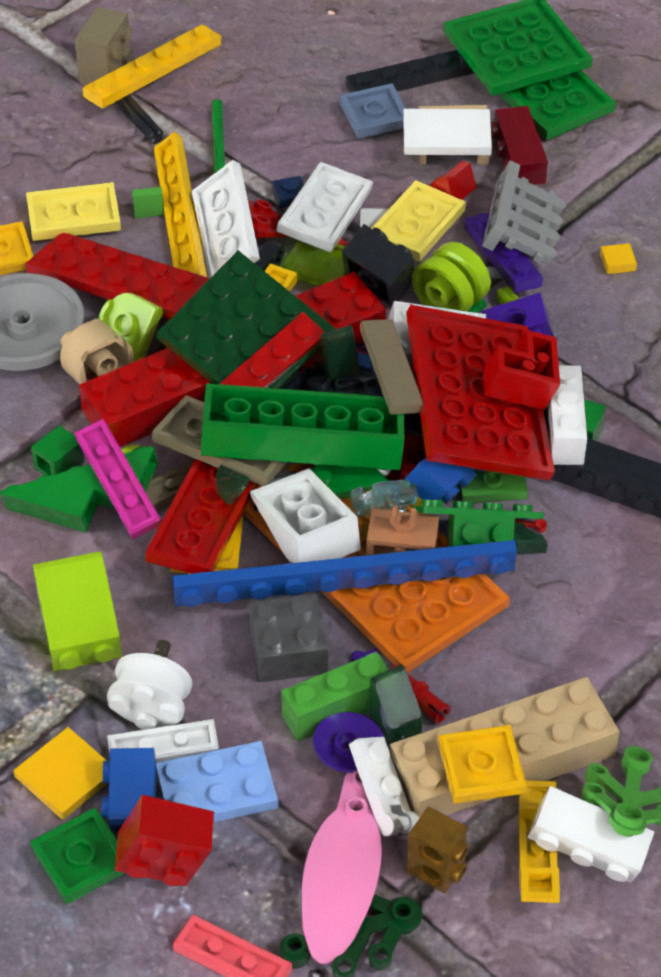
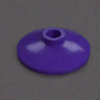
[313,712,385,773]

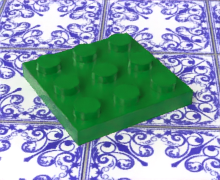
[499,70,616,140]

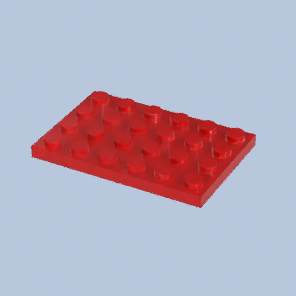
[406,304,555,481]

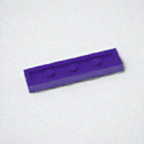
[464,213,543,293]

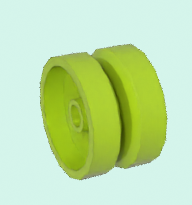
[412,241,491,312]

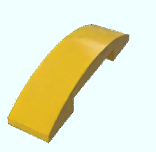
[518,780,560,903]

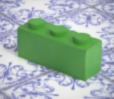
[281,652,393,742]

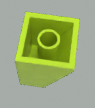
[33,551,122,671]

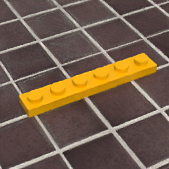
[83,24,222,109]

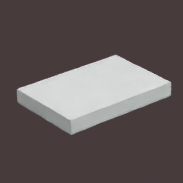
[403,109,492,155]

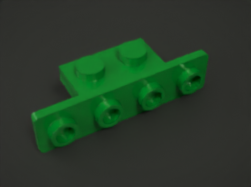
[411,499,544,547]

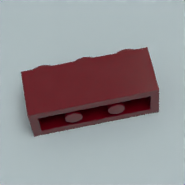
[490,106,548,185]

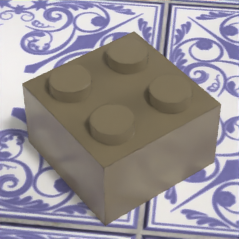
[75,7,134,85]

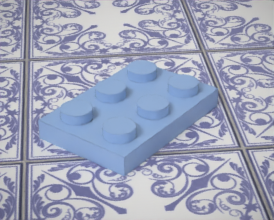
[156,741,278,822]

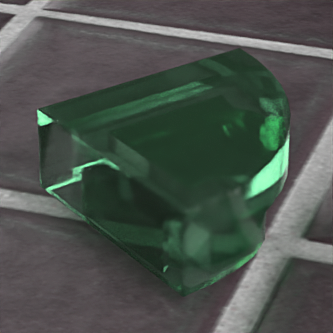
[215,465,249,505]
[514,522,548,555]

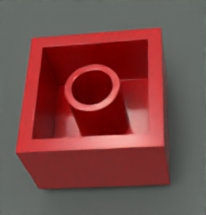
[115,795,214,886]

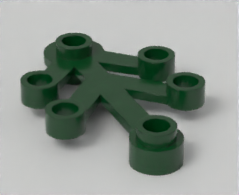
[279,894,422,977]

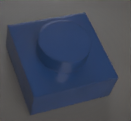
[272,176,304,208]

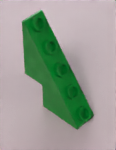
[0,446,159,533]

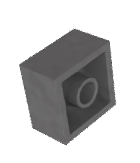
[249,594,328,682]

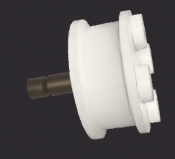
[107,640,192,730]

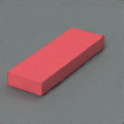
[173,914,292,977]

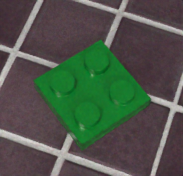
[30,807,125,905]

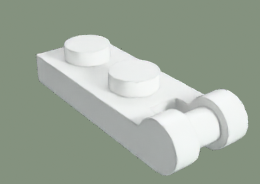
[349,737,419,836]

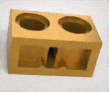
[407,806,470,894]

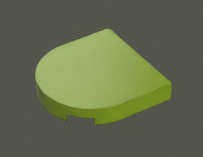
[98,293,163,362]

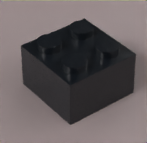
[342,224,415,307]

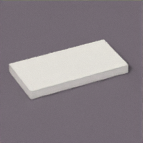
[192,160,260,278]
[276,162,373,252]

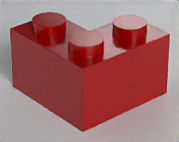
[483,330,560,410]

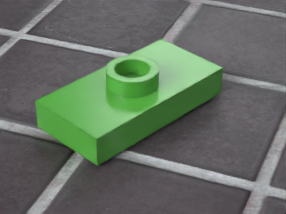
[459,470,528,503]

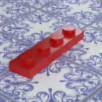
[220,312,326,388]

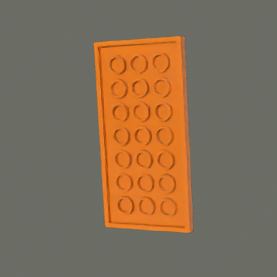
[243,462,510,673]

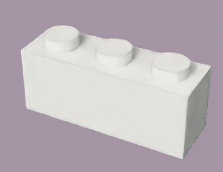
[547,365,587,465]
[527,786,655,883]

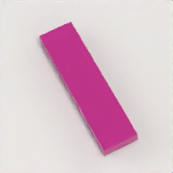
[74,419,162,540]

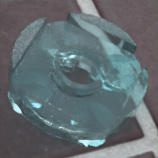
[350,480,418,516]

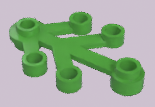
[580,746,661,837]

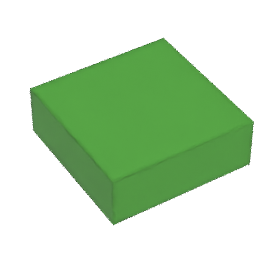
[132,187,164,218]

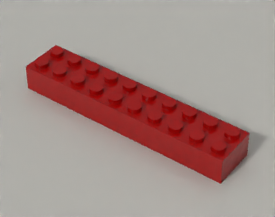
[79,272,386,447]

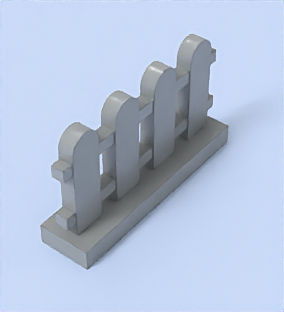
[482,160,566,264]

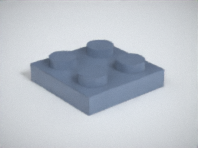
[340,83,406,139]

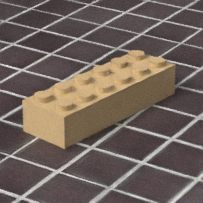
[390,677,620,818]

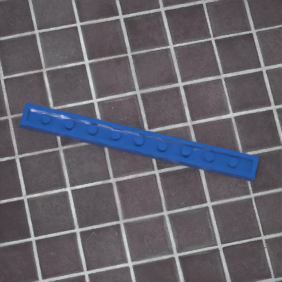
[172,540,517,607]

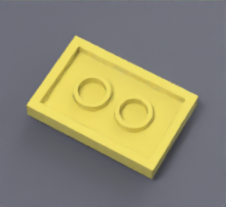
[371,180,466,262]
[26,182,121,241]

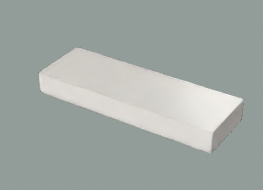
[107,719,219,763]

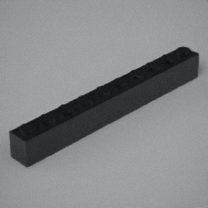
[404,413,661,518]

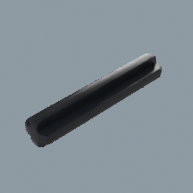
[114,94,164,144]

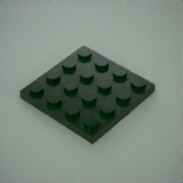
[156,250,335,389]

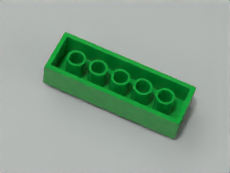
[201,383,404,470]

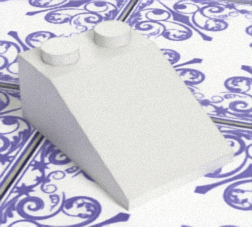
[250,469,361,563]

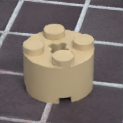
[60,319,134,384]

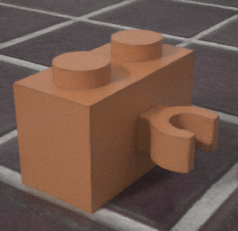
[366,506,439,555]

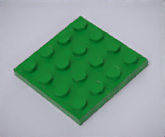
[443,0,593,96]

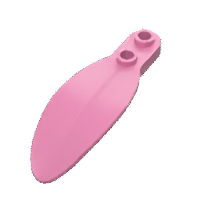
[301,770,382,965]

